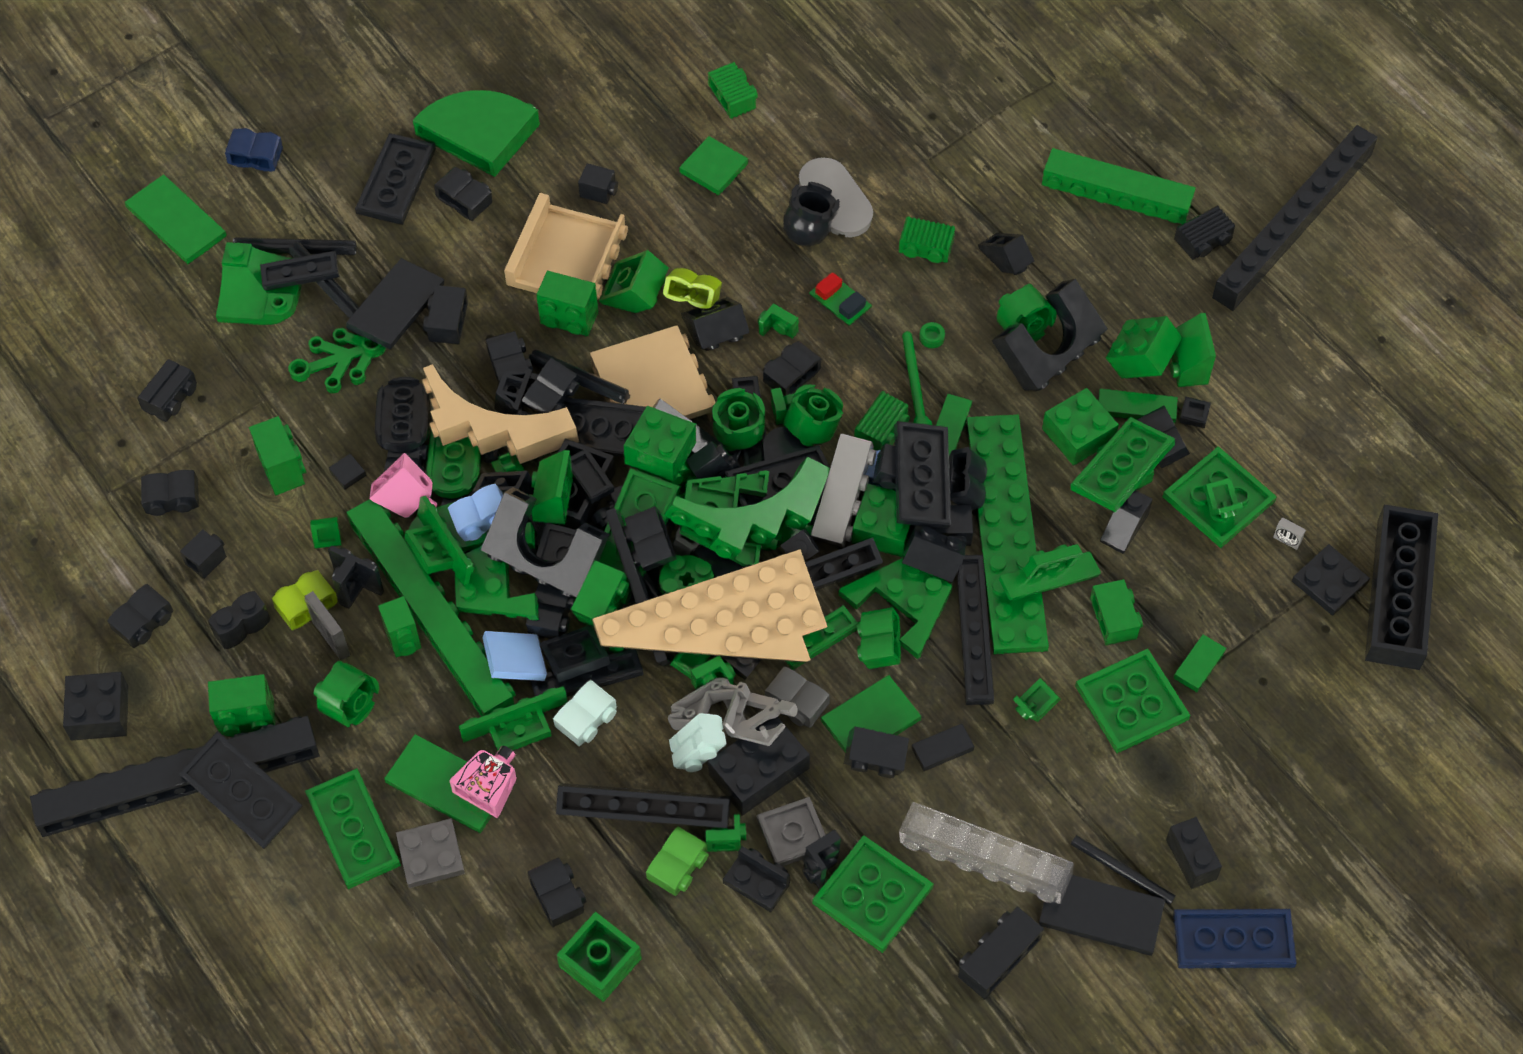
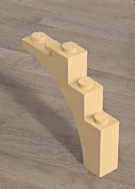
[422,364,579,464]

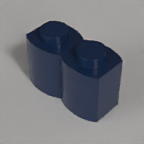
[225,128,283,172]

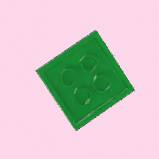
[1162,446,1277,548]
[1075,649,1190,754]
[812,835,934,953]

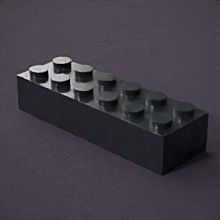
[1365,504,1438,670]

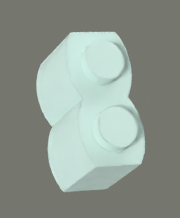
[553,680,617,746]

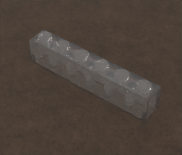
[899,802,1074,904]

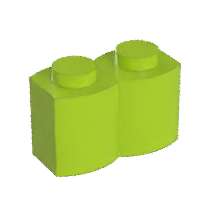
[663,268,722,309]
[272,570,338,630]

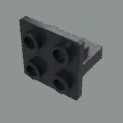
[328,545,384,609]

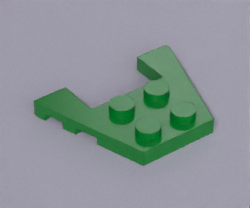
[679,470,769,567]
[455,522,539,620]
[838,558,952,659]

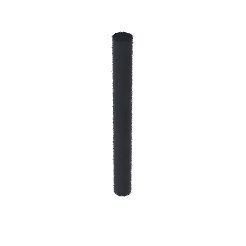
[1071,835,1176,905]

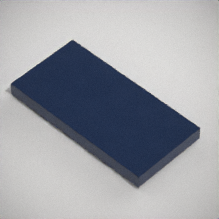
[1173,909,1297,968]

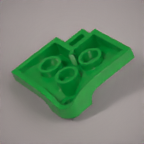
[216,242,302,325]

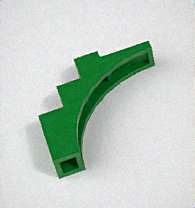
[664,457,830,560]

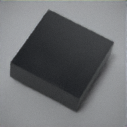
[1179,397,1211,428]
[329,454,366,490]

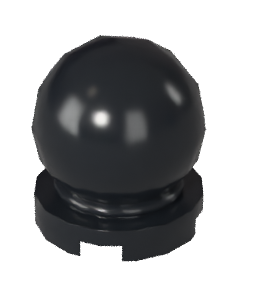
[783,182,840,247]

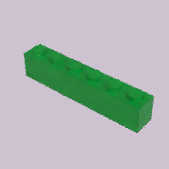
[1042,148,1196,224]

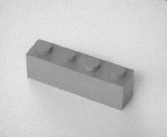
[811,434,876,548]

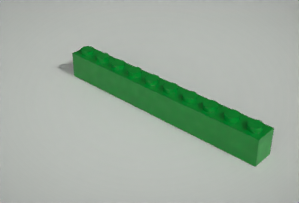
[346,499,516,717]

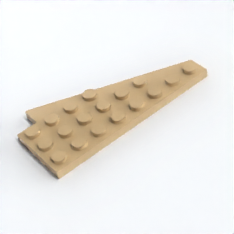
[592,550,828,662]

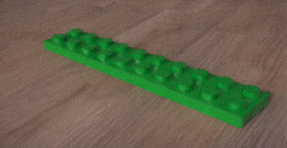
[966,414,1049,654]

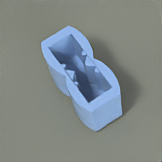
[448,484,503,541]

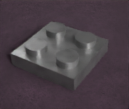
[396,818,465,888]

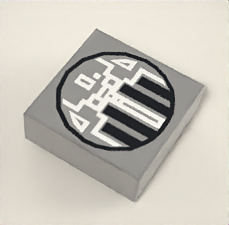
[1273,518,1306,550]

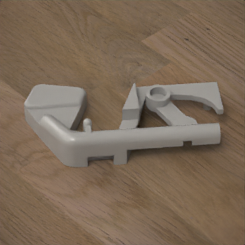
[668,678,798,746]

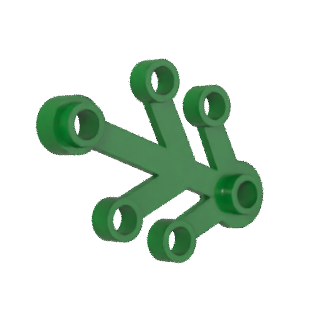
[288,328,386,394]

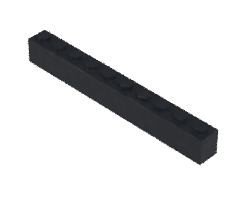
[1212,125,1378,311]
[30,716,320,837]

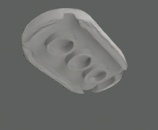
[799,158,873,237]

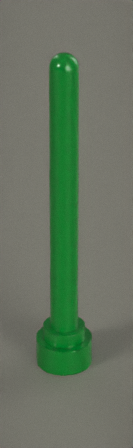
[902,331,932,425]

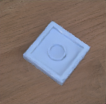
[482,631,547,681]

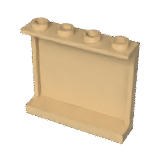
[504,193,628,299]
[590,325,715,421]

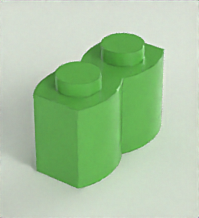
[646,826,708,896]

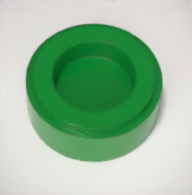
[919,322,945,348]

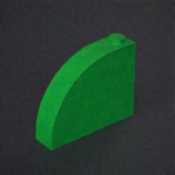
[413,90,540,177]

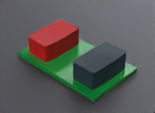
[809,273,872,326]

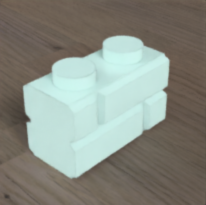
[669,713,726,772]

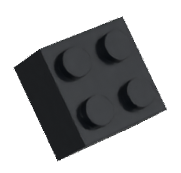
[63,672,129,741]

